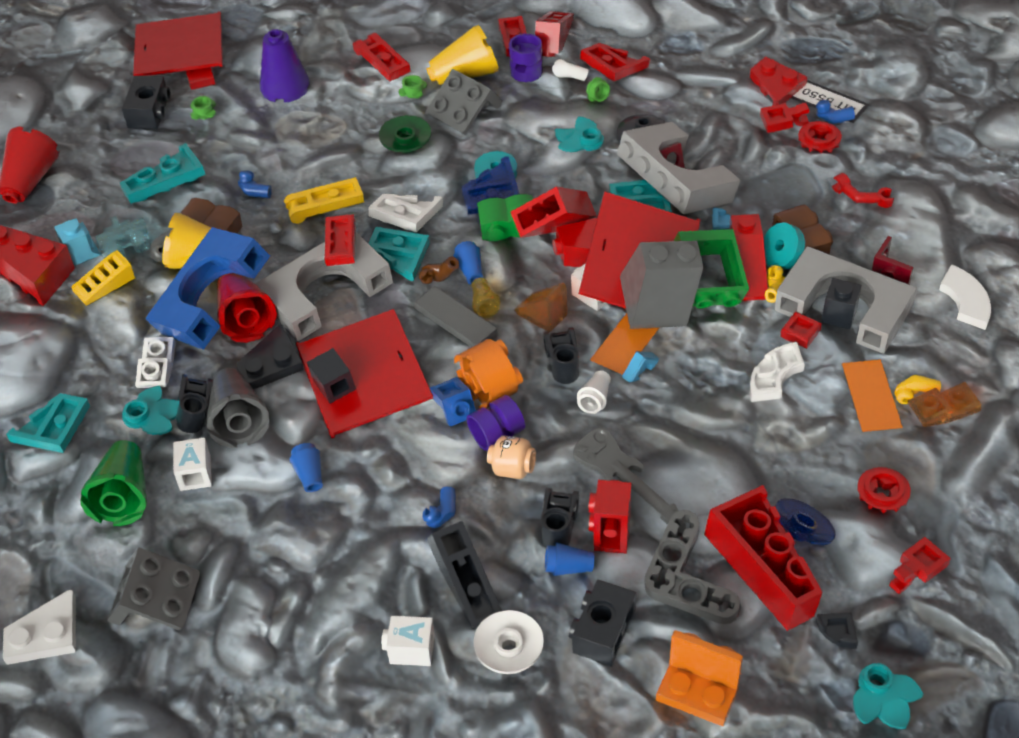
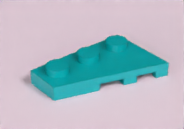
[120,143,206,204]

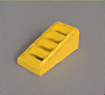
[71,250,135,306]

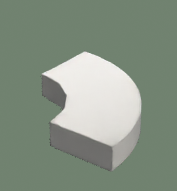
[939,265,991,330]
[750,342,805,402]

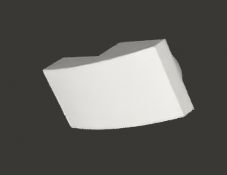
[135,337,176,388]

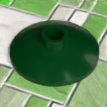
[379,115,431,153]

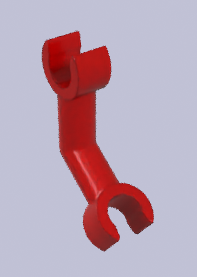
[831,173,894,208]

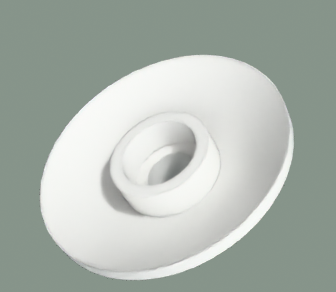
[473,610,544,674]

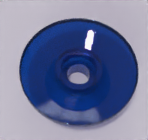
[775,498,836,545]

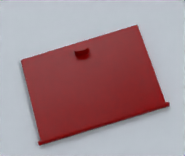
[133,12,223,76]
[578,191,701,309]
[295,309,433,439]

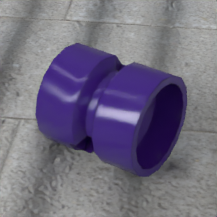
[509,33,543,82]
[466,395,525,451]

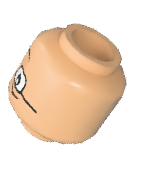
[487,436,536,479]

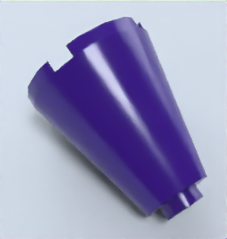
[260,29,310,103]

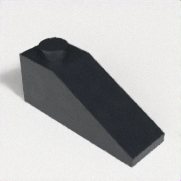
[427,521,502,628]

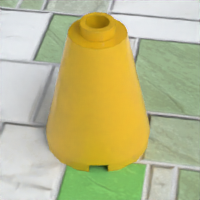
[426,25,499,85]
[162,212,211,269]

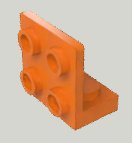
[656,630,743,727]

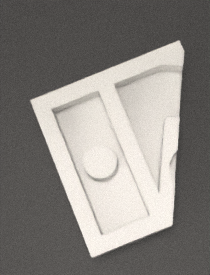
[3,590,76,665]

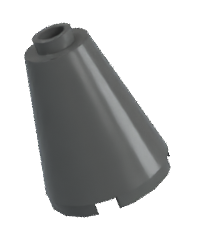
[206,368,269,448]

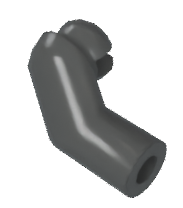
[150,229,172,262]

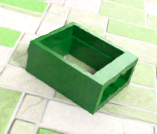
[674,229,749,309]

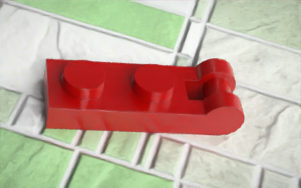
[353,33,411,82]

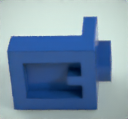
[430,377,476,426]

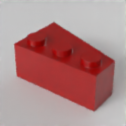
[0,225,75,307]

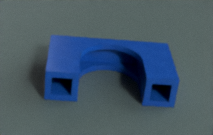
[145,227,270,350]

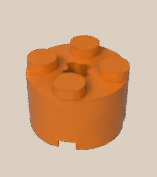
[454,339,523,409]

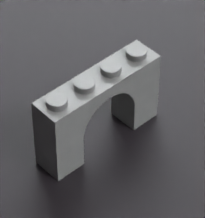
[617,122,741,214]
[255,232,393,342]
[774,246,917,354]

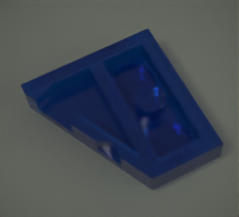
[461,156,520,215]

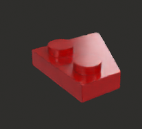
[580,43,650,82]
[750,56,808,106]

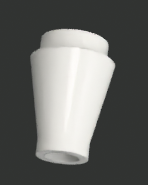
[577,370,611,414]

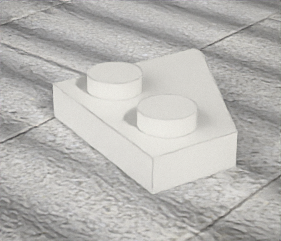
[368,194,443,233]

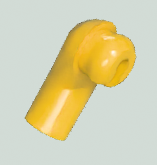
[764,265,785,303]
[894,375,941,404]

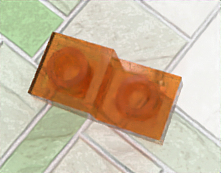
[908,382,982,427]

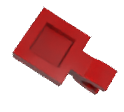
[760,103,809,133]
[889,537,951,594]

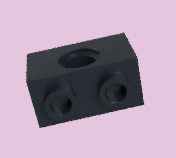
[122,76,171,129]
[568,579,636,667]

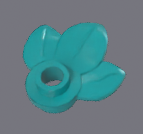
[555,116,604,152]
[122,386,179,435]
[853,663,923,729]

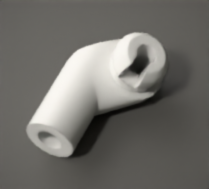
[552,59,588,81]

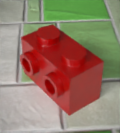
[588,480,632,554]

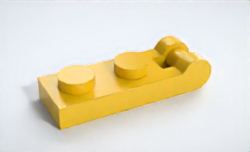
[284,177,364,224]

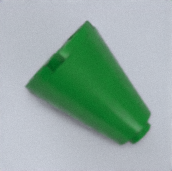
[80,440,147,527]

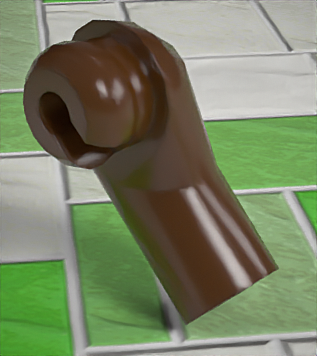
[419,257,459,284]

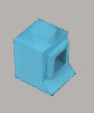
[54,218,101,266]

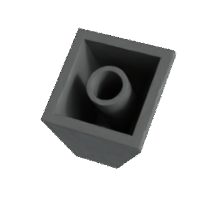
[620,241,703,329]

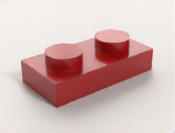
[498,16,527,57]

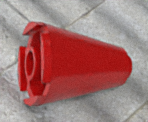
[0,126,60,204]
[217,273,277,343]

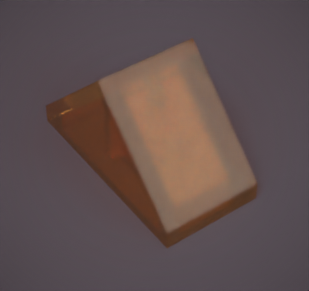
[514,282,567,333]

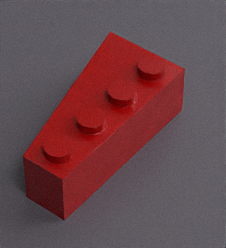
[704,485,823,631]

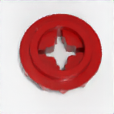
[798,121,842,154]
[857,467,911,514]

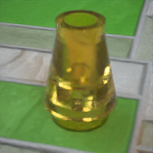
[471,278,501,318]

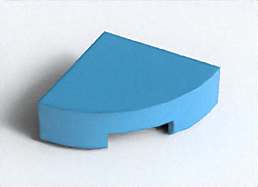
[712,208,730,230]
[622,351,659,383]

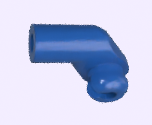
[816,100,855,124]
[238,171,272,199]
[422,486,456,528]

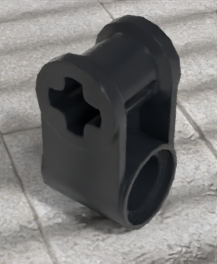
[543,327,579,384]
[176,374,213,433]
[541,487,579,548]

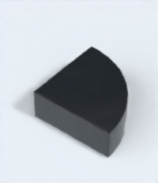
[816,612,858,649]

